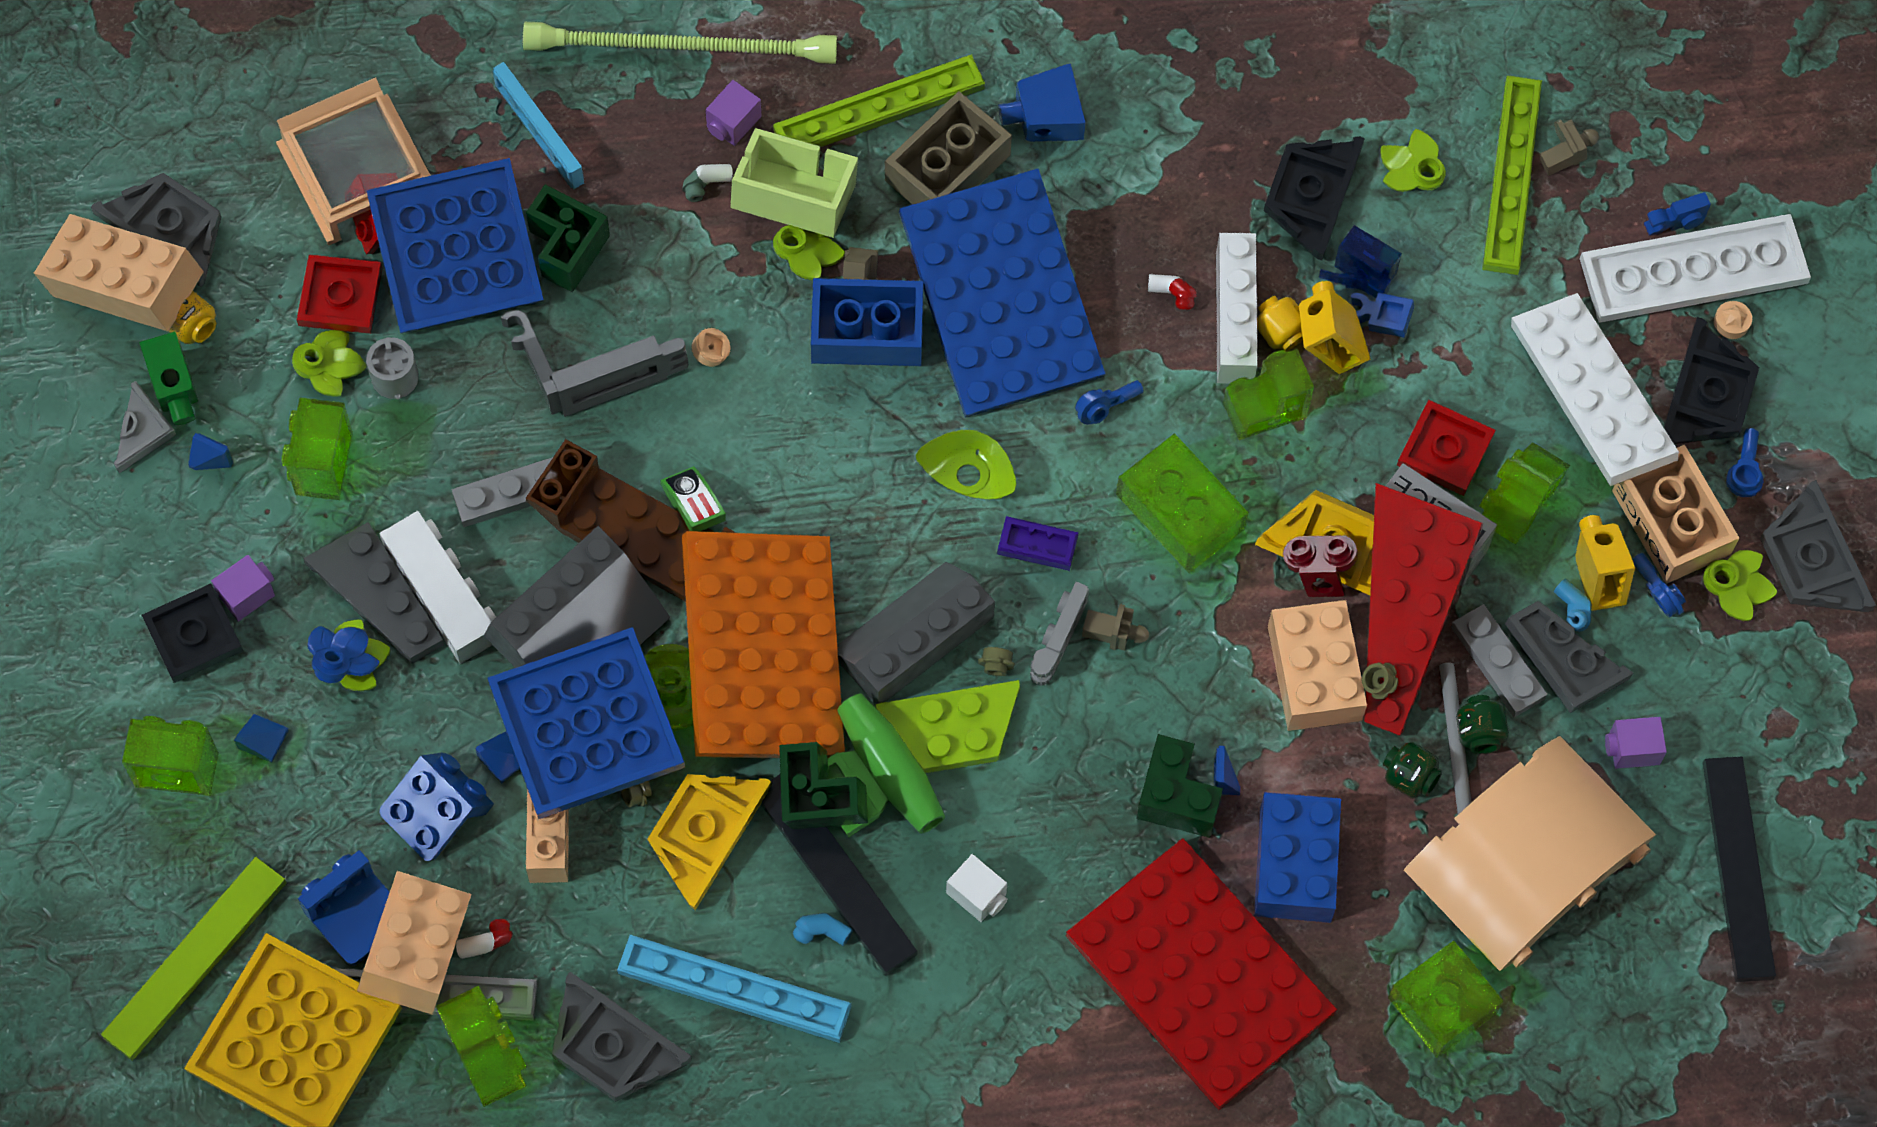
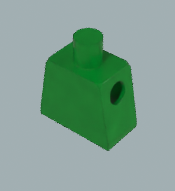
[139,331,198,425]

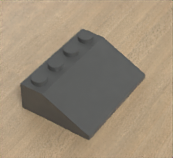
[484,526,670,668]

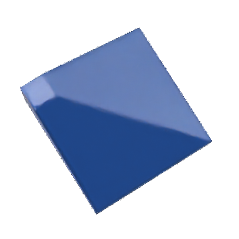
[188,433,233,470]
[234,714,289,763]
[475,732,520,784]
[1214,746,1240,795]

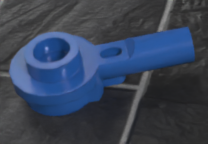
[1075,380,1143,425]
[1726,428,1764,497]
[1633,553,1686,618]

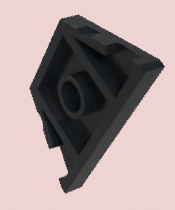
[1264,136,1365,261]
[1663,317,1760,444]

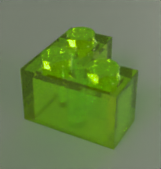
[1223,349,1314,440]
[1479,442,1570,545]
[436,985,527,1107]

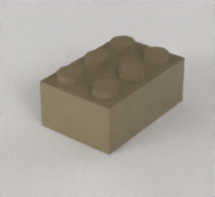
[885,91,1012,204]

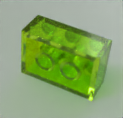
[1116,433,1249,573]

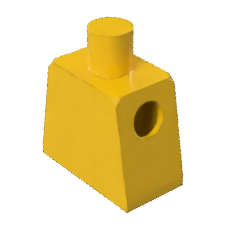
[1299,281,1371,374]
[1575,515,1635,611]

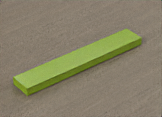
[773,54,985,147]
[1482,75,1542,275]
[101,857,287,1061]

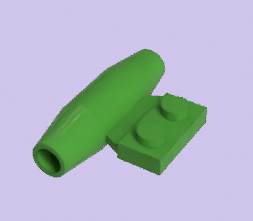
[827,693,945,838]

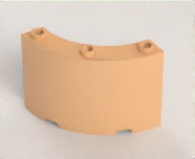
[1404,736,1656,971]

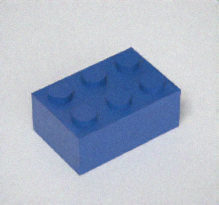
[811,278,923,366]
[1254,792,1341,923]

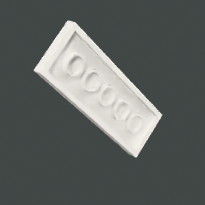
[1580,214,1811,323]
[1511,293,1679,486]

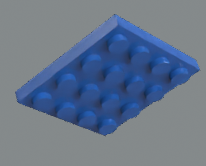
[366,158,544,334]
[488,627,685,820]

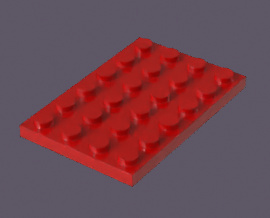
[1066,838,1337,1111]

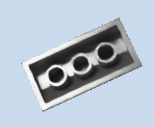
[837,562,995,704]

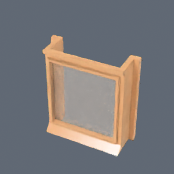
[276,77,431,246]

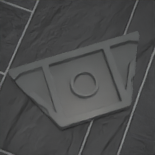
[91,173,221,287]
[1760,480,1876,612]
[552,972,692,1102]

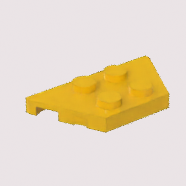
[1255,490,1374,595]
[647,774,772,910]

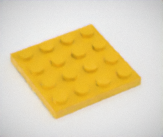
[184,933,402,1127]

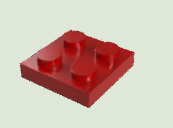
[297,255,383,334]
[1397,399,1496,496]

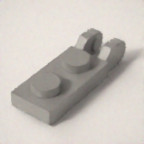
[1030,582,1089,686]

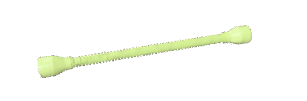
[523,22,837,64]

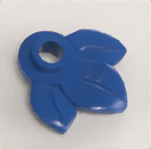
[307,626,379,683]

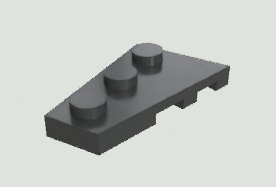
[1505,601,1633,713]

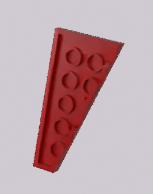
[1364,483,1483,736]

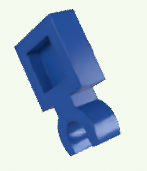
[1644,192,1711,236]
[1351,293,1414,338]

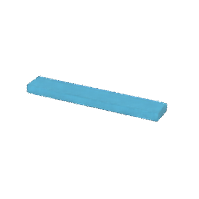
[617,935,852,1043]

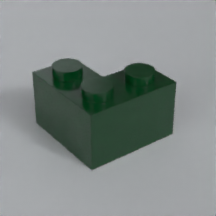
[526,184,610,293]
[1136,734,1223,838]
[779,742,868,829]

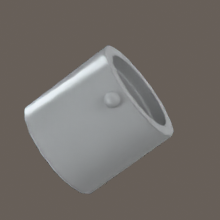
[366,337,419,399]

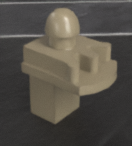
[1540,119,1599,176]
[843,247,878,280]
[1082,604,1149,651]

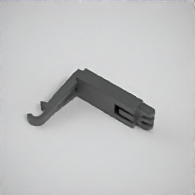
[501,310,689,417]

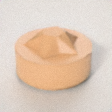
[1714,301,1752,339]
[692,328,731,367]

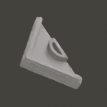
[114,381,176,473]

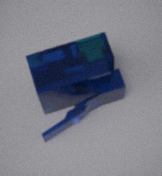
[1318,225,1402,298]

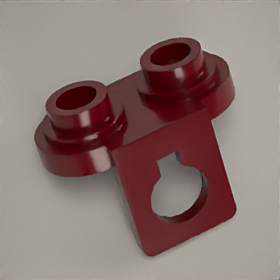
[1283,535,1358,597]

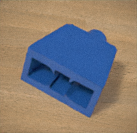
[998,64,1085,142]

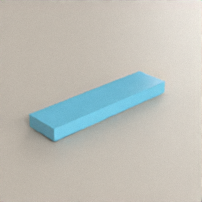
[493,62,584,189]

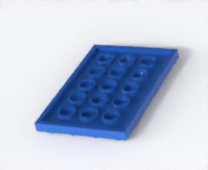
[899,168,1105,418]

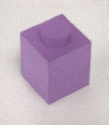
[706,80,762,146]
[211,555,275,622]
[1605,717,1667,769]

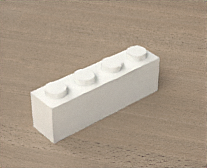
[1216,233,1257,384]
[379,511,496,664]

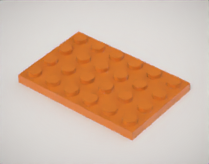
[682,531,845,759]

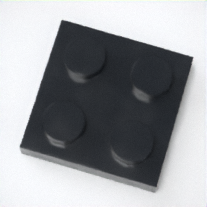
[142,583,243,683]

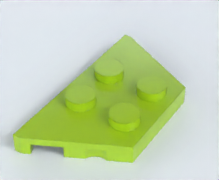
[875,680,1020,773]

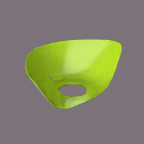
[916,430,1016,499]

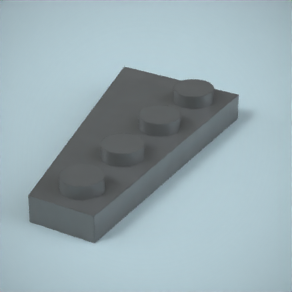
[303,522,444,664]

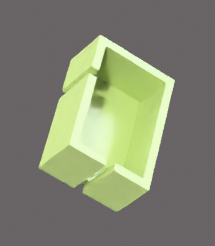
[730,128,858,238]

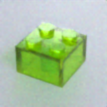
[282,397,353,501]
[122,716,219,796]
[1388,940,1503,1058]

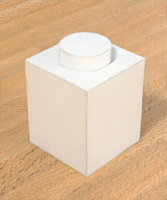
[946,854,1008,922]

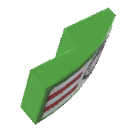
[660,466,726,532]

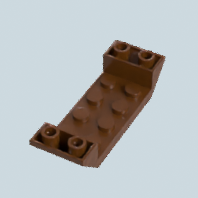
[526,439,736,602]

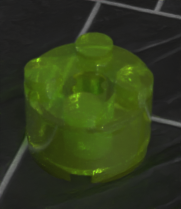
[644,644,693,731]

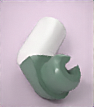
[682,164,733,202]

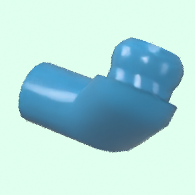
[1554,578,1591,632]
[793,913,853,946]

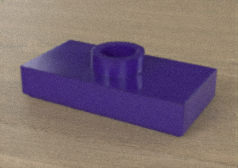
[997,516,1079,571]

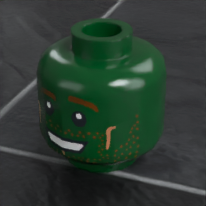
[1456,695,1509,754]
[1383,742,1442,799]

